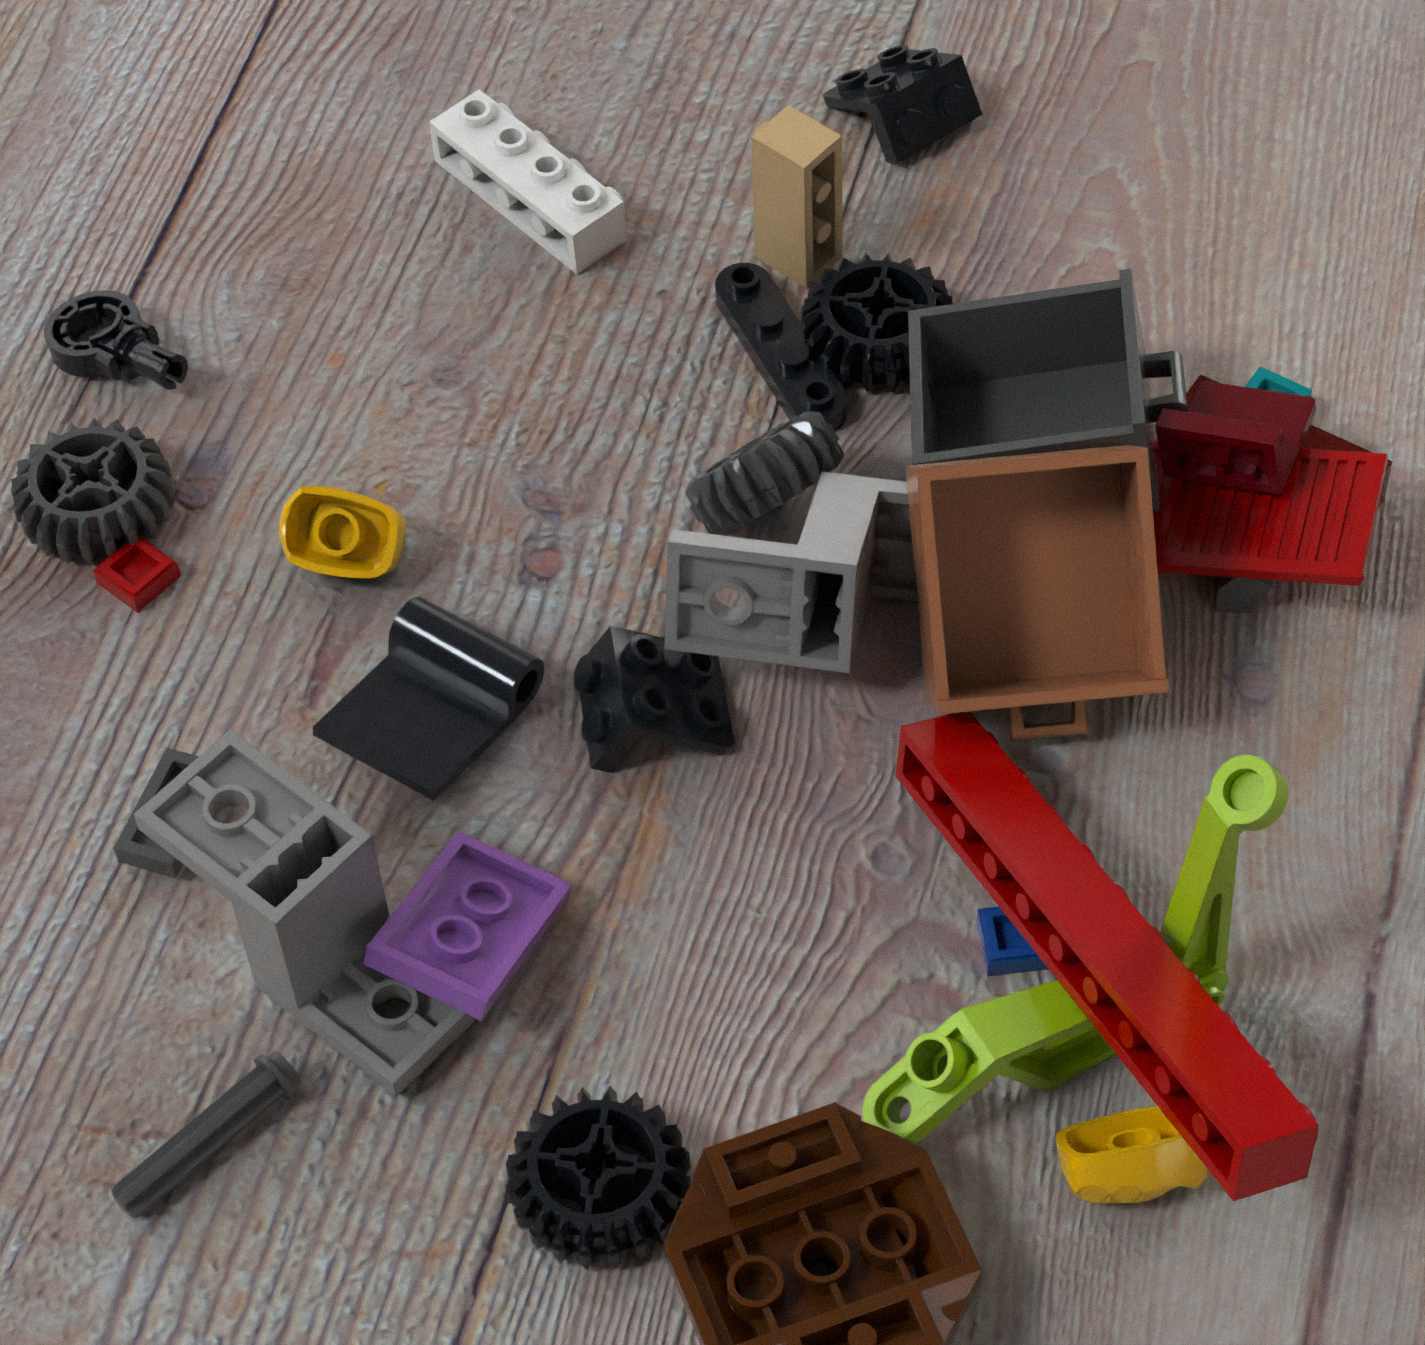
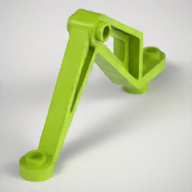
[862,755,1288,1144]

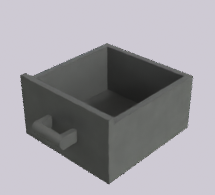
[908,269,1188,512]

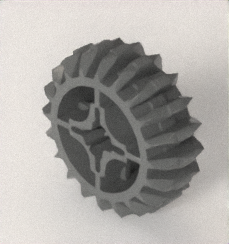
[685,412,844,534]
[11,418,174,566]

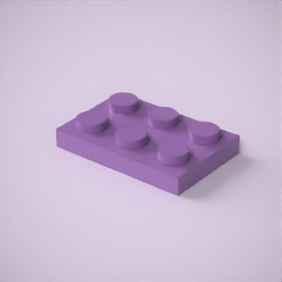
[363,831,572,1021]

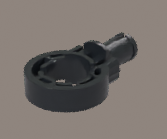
[44,290,188,390]

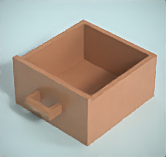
[905,445,1169,741]

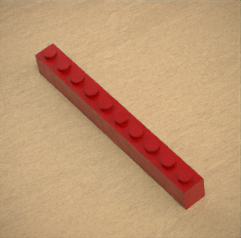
[895,712,1319,1202]

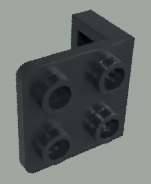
[823,45,982,164]
[574,626,734,773]

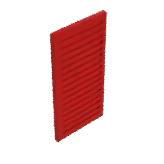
[1153,440,1388,586]

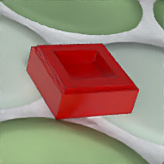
[93,535,181,613]

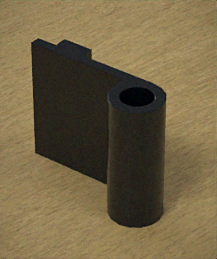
[313,596,545,801]

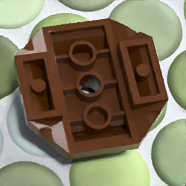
[663,1102,982,1345]

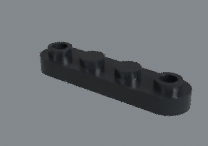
[715,263,847,431]

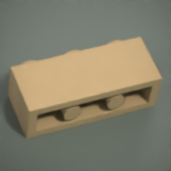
[751,105,843,289]

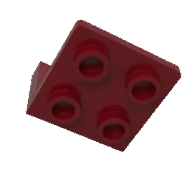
[1155,381,1316,495]

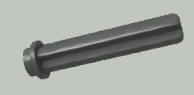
[111,1051,300,1218]

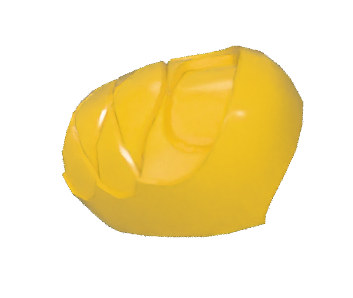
[279,486,407,579]
[1055,1106,1209,1204]

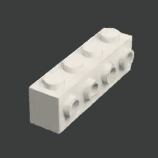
[429,89,627,275]

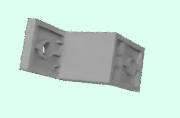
[664,471,917,673]
[134,729,476,1097]

